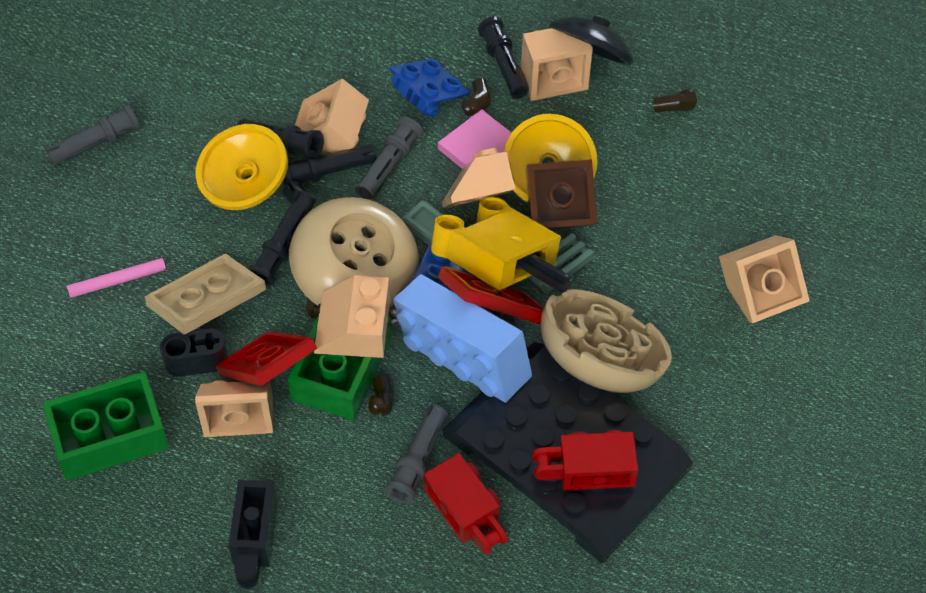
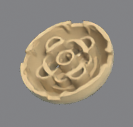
[289,197,419,308]
[541,290,672,393]

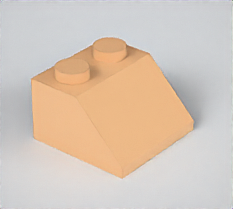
[521,28,592,101]
[295,78,369,155]
[442,148,515,208]
[719,235,810,323]
[314,275,390,358]
[195,381,273,437]

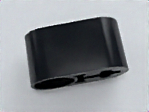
[160,328,229,377]

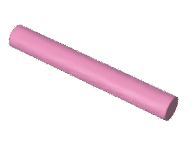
[67,258,166,298]

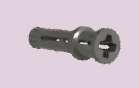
[45,104,140,166]
[355,116,423,200]
[384,405,448,505]

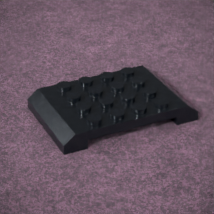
[443,342,693,564]

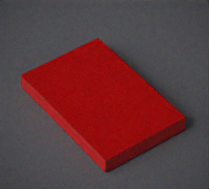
[438,266,544,325]
[216,331,318,386]

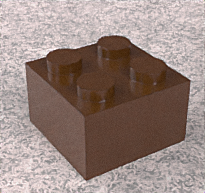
[525,159,597,230]

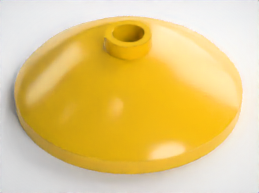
[503,114,597,203]
[196,124,288,210]

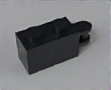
[228,480,278,589]

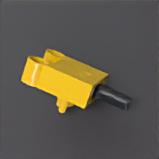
[431,197,572,293]

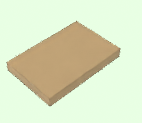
[145,254,266,335]

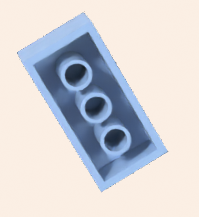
[393,274,532,403]

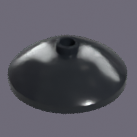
[548,15,633,66]

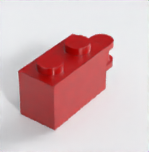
[532,430,638,491]
[423,453,508,555]

